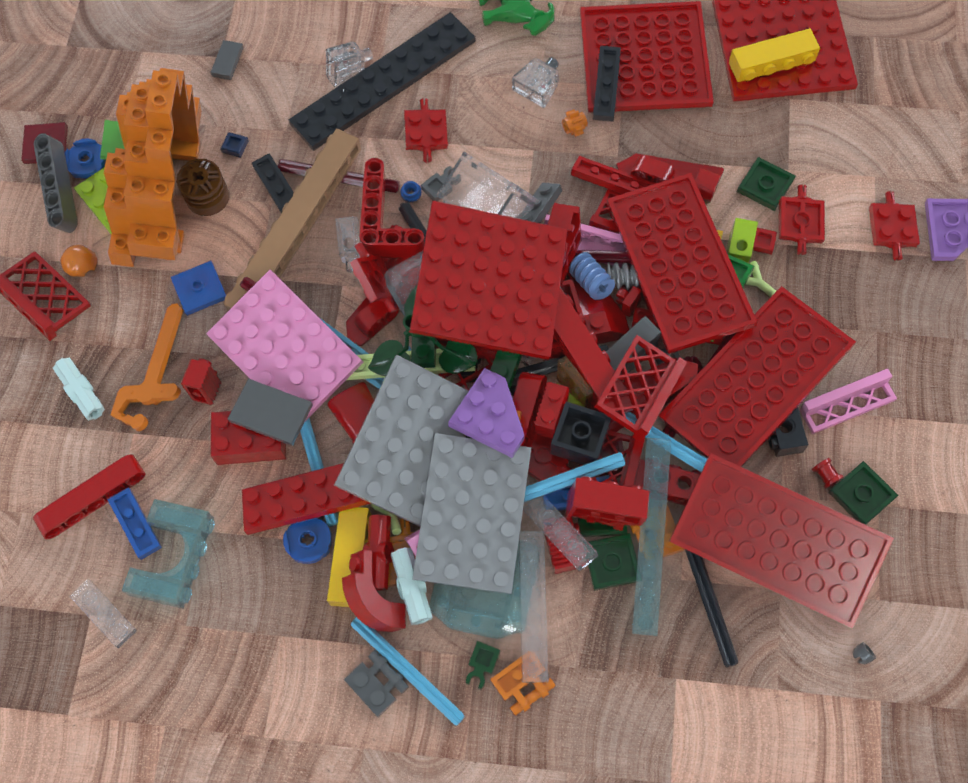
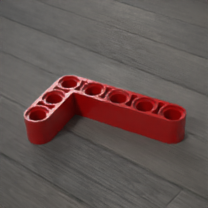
[359,158,425,258]

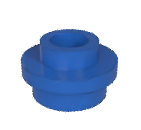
[400,181,422,202]

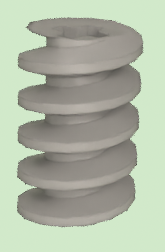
[607,262,640,291]

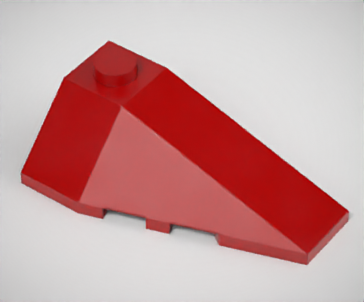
[567,270,629,345]

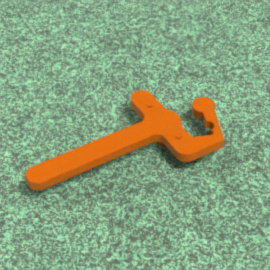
[110,303,184,431]

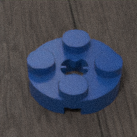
[65,138,106,179]
[283,518,332,564]

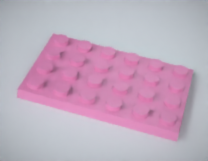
[206,270,363,421]

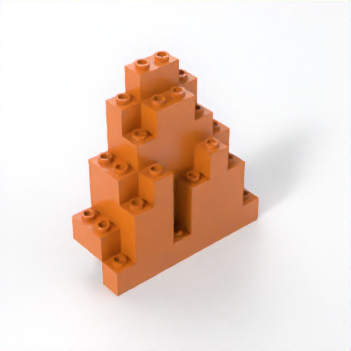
[104,68,202,267]

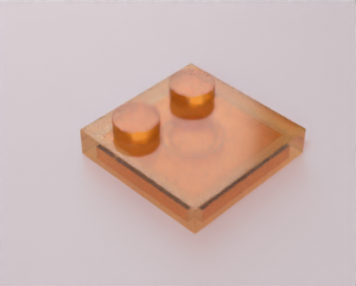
[556,356,593,409]

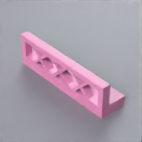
[545,214,626,268]
[800,369,897,434]

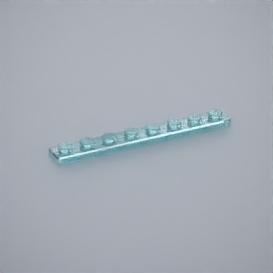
[632,438,671,636]

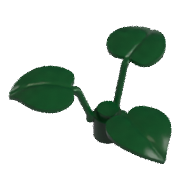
[368,285,478,376]

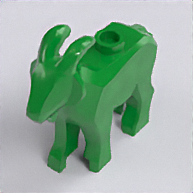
[479,0,555,36]

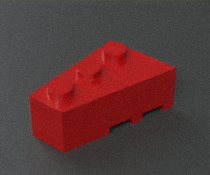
[547,203,582,285]
[565,476,650,526]

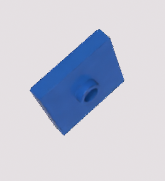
[171,261,226,316]

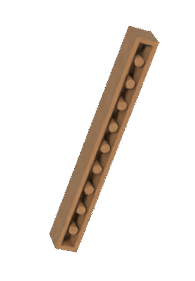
[224,128,362,311]

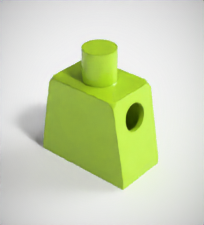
[727,218,758,263]

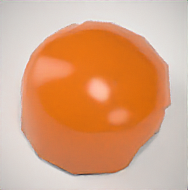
[60,245,98,277]

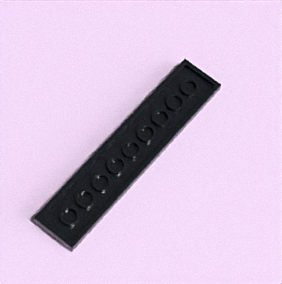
[288,12,476,151]

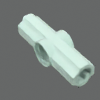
[53,357,105,421]
[391,547,433,625]

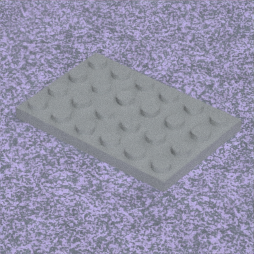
[334,355,469,527]
[412,433,531,594]

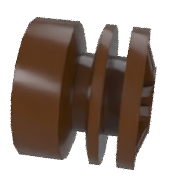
[176,159,230,216]

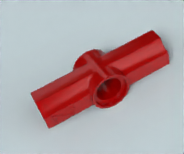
[363,515,394,591]

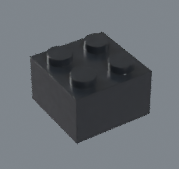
[550,402,611,465]

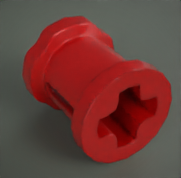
[812,458,844,489]

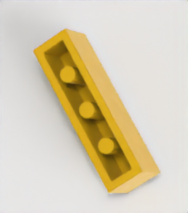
[729,28,820,82]
[327,507,371,607]

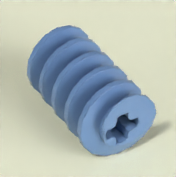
[569,252,615,300]

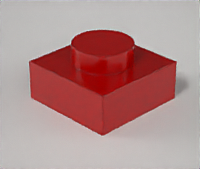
[753,227,777,255]

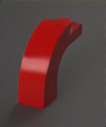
[342,549,406,632]

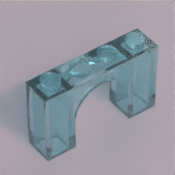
[122,499,215,609]

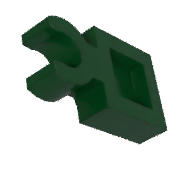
[466,641,501,690]

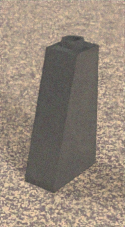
[580,316,661,395]

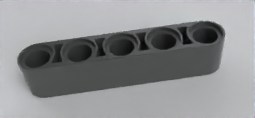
[34,133,78,233]

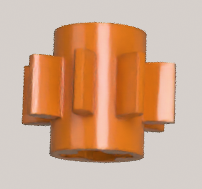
[562,109,588,137]

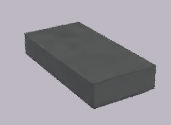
[211,40,244,80]

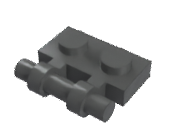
[344,650,409,717]

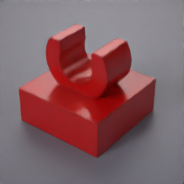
[616,286,642,317]

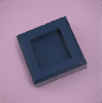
[220,132,249,158]

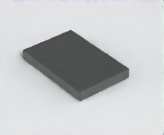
[228,378,313,446]

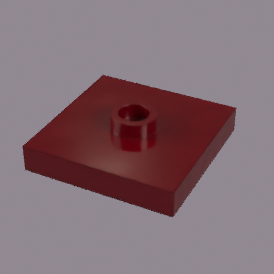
[21,122,68,164]

